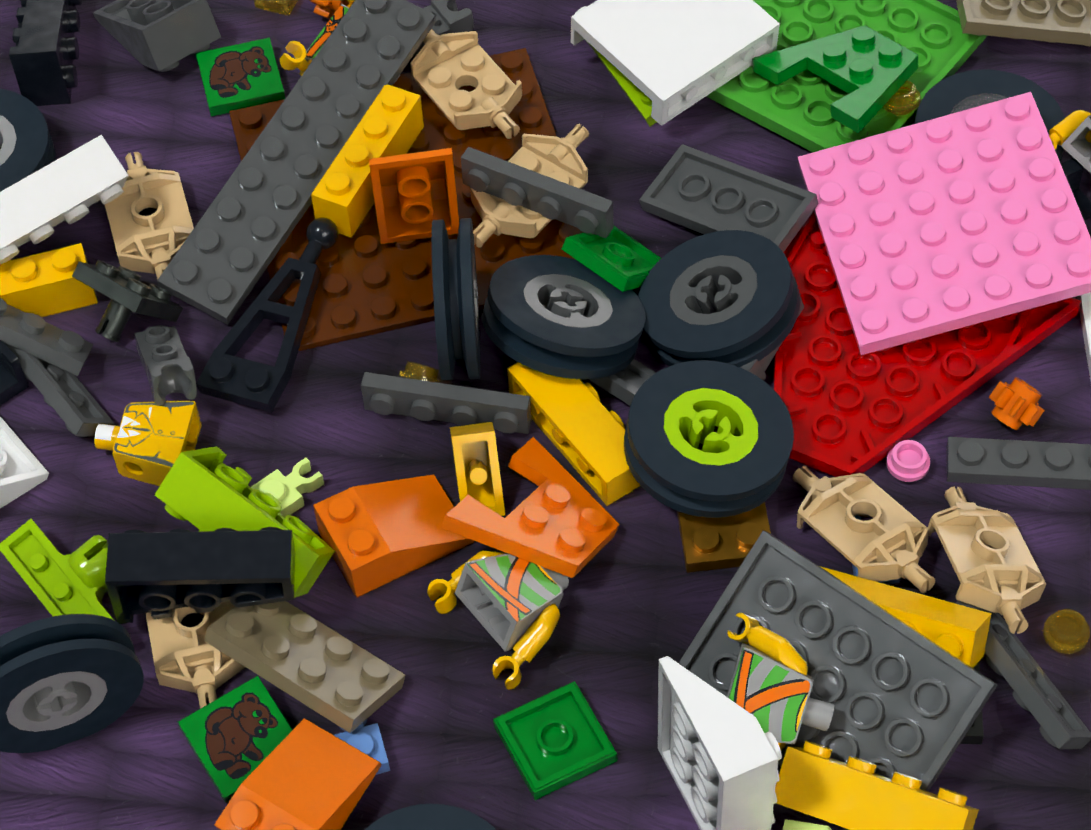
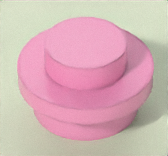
[886,440,930,482]

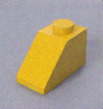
[450,422,505,516]

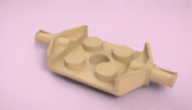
[410,29,522,139]
[470,124,589,248]
[105,152,194,280]
[793,466,935,593]
[927,486,1046,634]
[146,601,245,709]

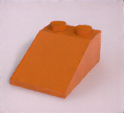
[369,148,459,244]
[313,474,474,598]
[214,718,382,830]

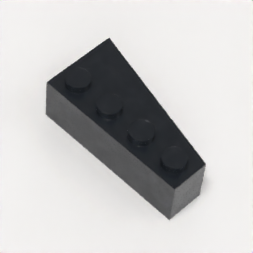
[9,0,82,106]
[105,527,295,624]

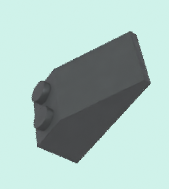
[93,0,221,72]

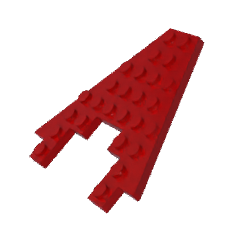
[774,211,1081,477]

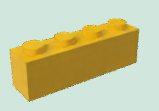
[311,84,424,238]
[0,243,98,317]
[507,362,640,506]
[820,566,992,668]
[775,741,979,830]

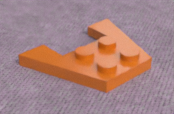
[440,437,620,578]

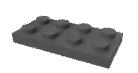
[639,144,818,252]

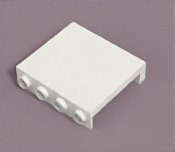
[570,0,780,126]

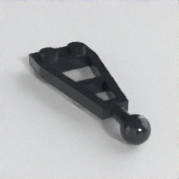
[196,218,339,413]

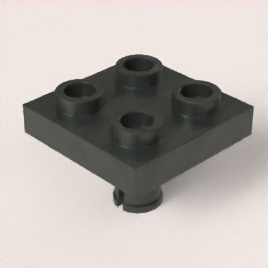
[72,260,183,342]

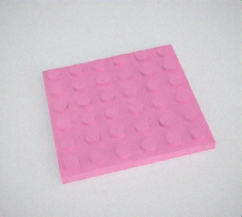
[797,92,1091,355]

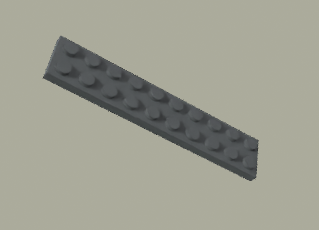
[157,0,435,325]

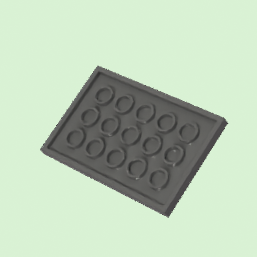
[679,530,998,792]

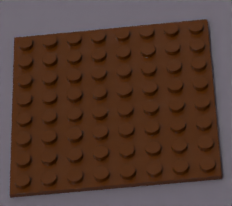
[229,48,584,351]

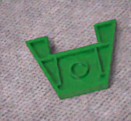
[752,25,919,133]

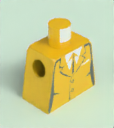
[94,401,202,486]

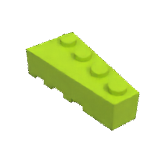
[154,446,335,598]

